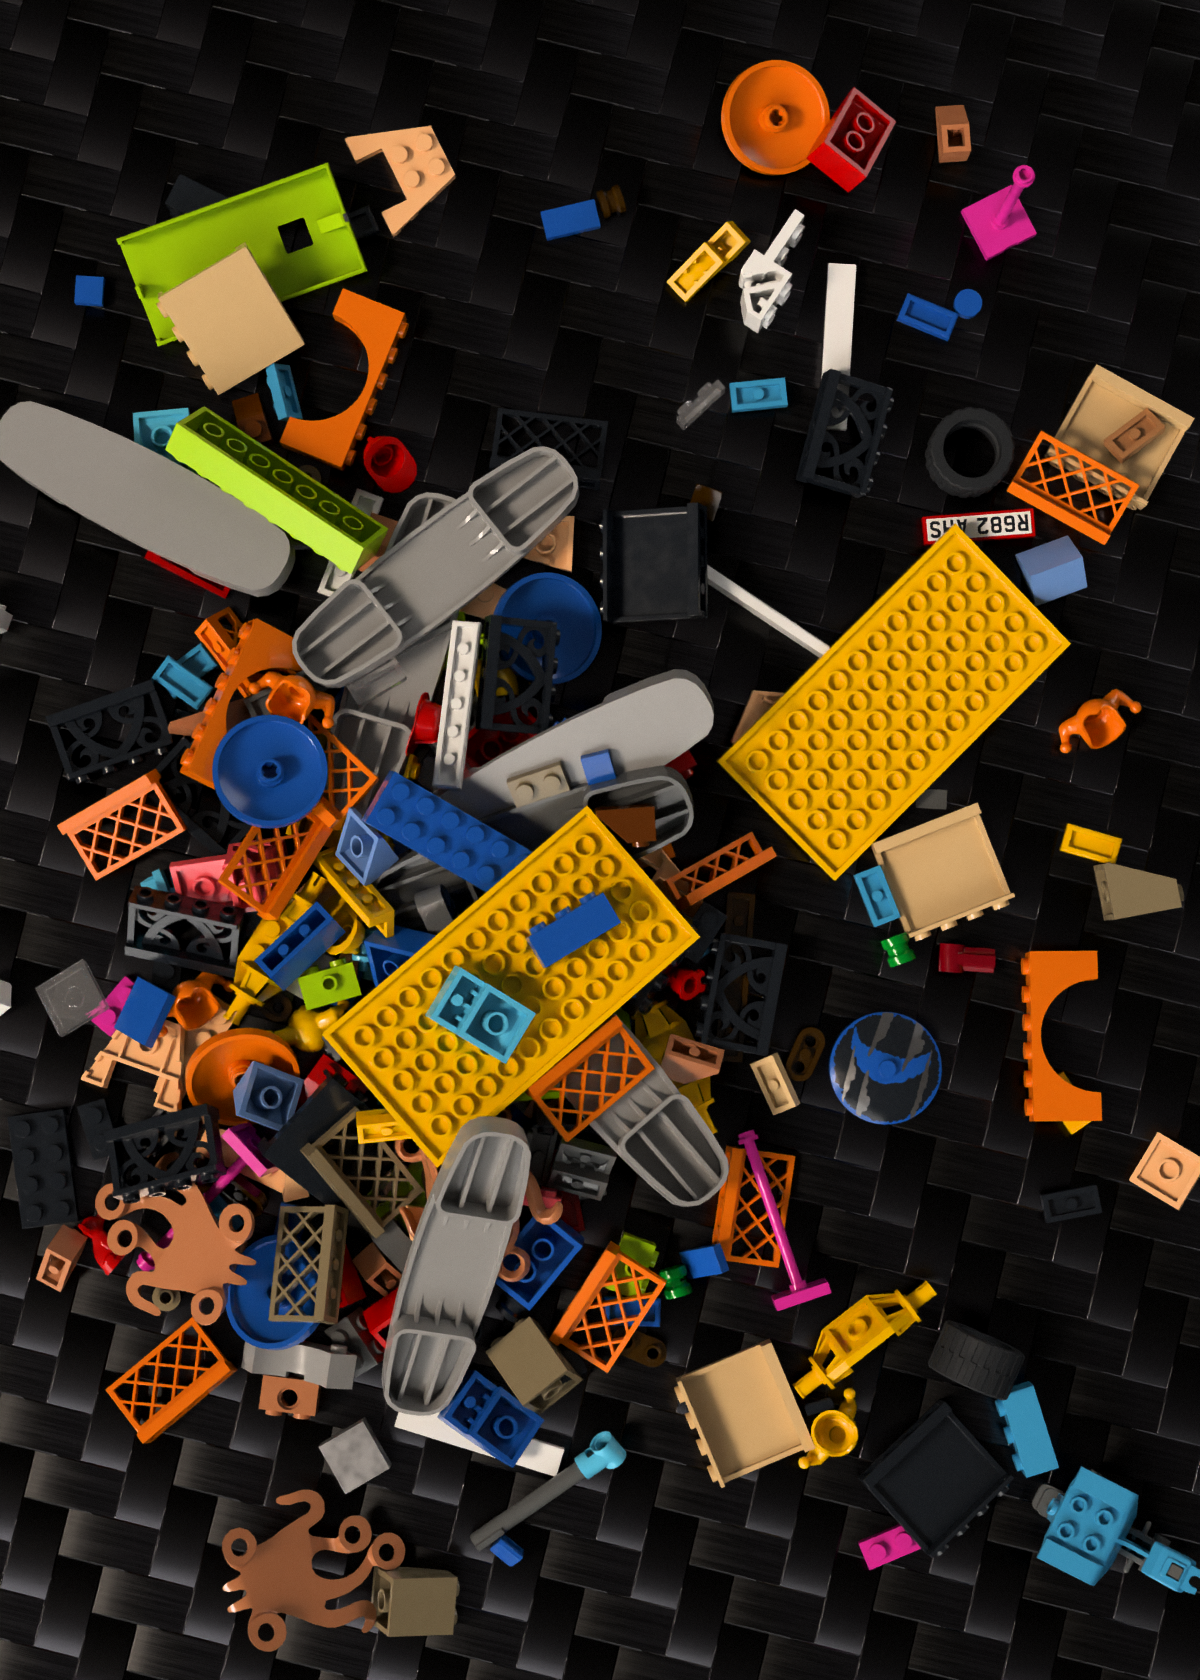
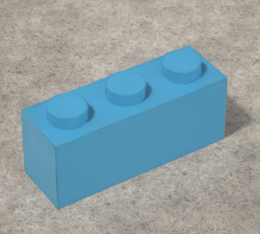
[995,1381,1059,1478]

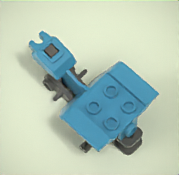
[1032,1466,1200,1595]

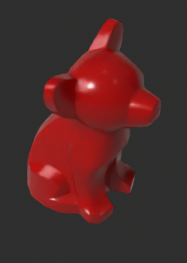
[666,962,706,1001]
[78,1214,125,1276]

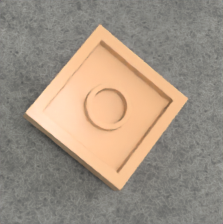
[1129,1132,1200,1210]

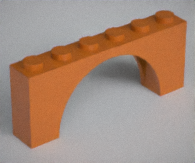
[279,288,409,472]
[180,618,303,790]
[1021,951,1102,1122]

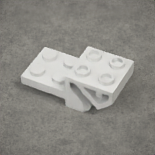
[739,209,805,333]

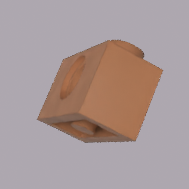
[259,1374,321,1420]

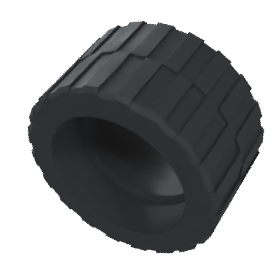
[925,407,1015,498]
[928,1320,1025,1400]

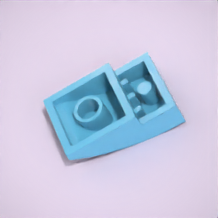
[133,408,196,474]
[425,965,536,1064]

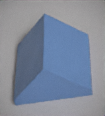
[1015,535,1087,607]
[335,807,399,886]
[233,1061,304,1131]

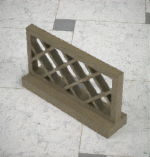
[300,1107,424,1239]
[268,1205,349,1324]

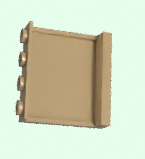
[156,242,305,395]
[1044,364,1195,510]
[870,802,1015,941]
[674,1339,815,1488]

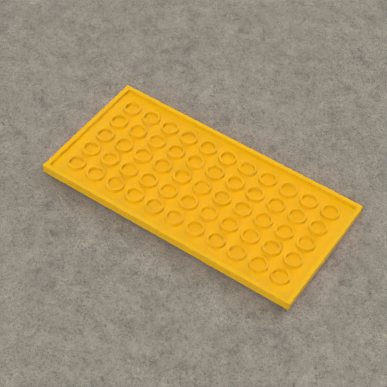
[717,524,1071,881]
[322,806,700,1168]

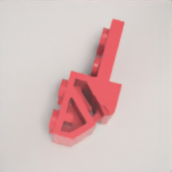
[169,838,288,913]

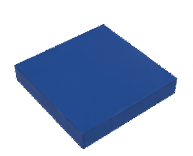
[114,977,176,1048]

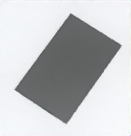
[916,789,947,810]

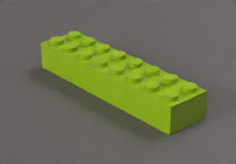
[165,406,388,574]

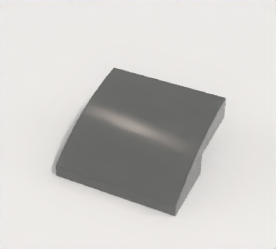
[546,1137,617,1201]

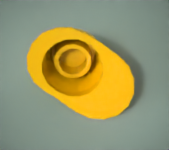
[322,894,366,955]

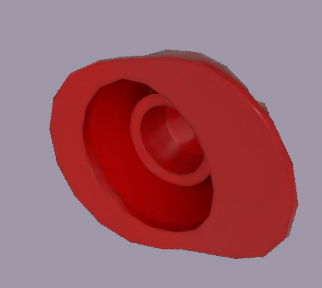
[363,436,417,493]
[405,692,442,757]

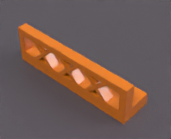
[194,607,281,698]
[663,832,777,910]

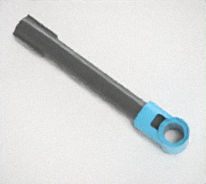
[470,1431,626,1551]

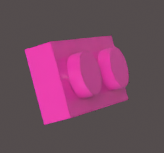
[89,976,135,1037]
[858,1524,921,1570]

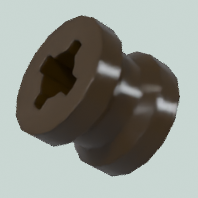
[596,184,626,218]

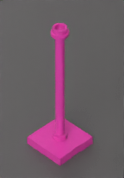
[961,165,1037,261]
[136,1122,280,1271]
[738,1129,832,1311]

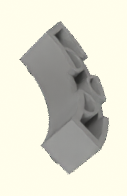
[241,1341,357,1390]

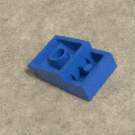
[437,1370,544,1468]

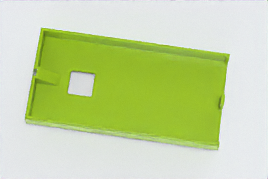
[116,163,367,346]

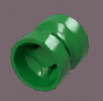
[880,932,916,968]
[658,1264,693,1299]

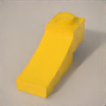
[667,221,751,302]

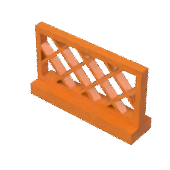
[1007,430,1139,545]
[307,713,380,830]
[57,768,188,880]
[218,812,333,920]
[525,1015,655,1142]
[711,1145,796,1268]
[549,1241,667,1373]
[105,1317,237,1444]

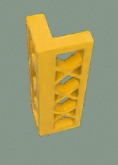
[313,846,395,938]
[356,1109,412,1144]

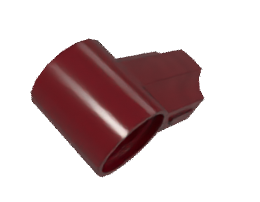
[938,943,996,973]

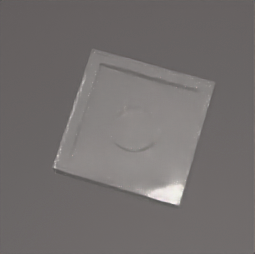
[35,959,110,1037]

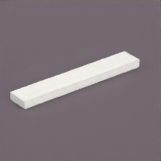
[821,263,856,431]
[707,565,830,658]
[432,620,482,790]
[394,1412,565,1476]

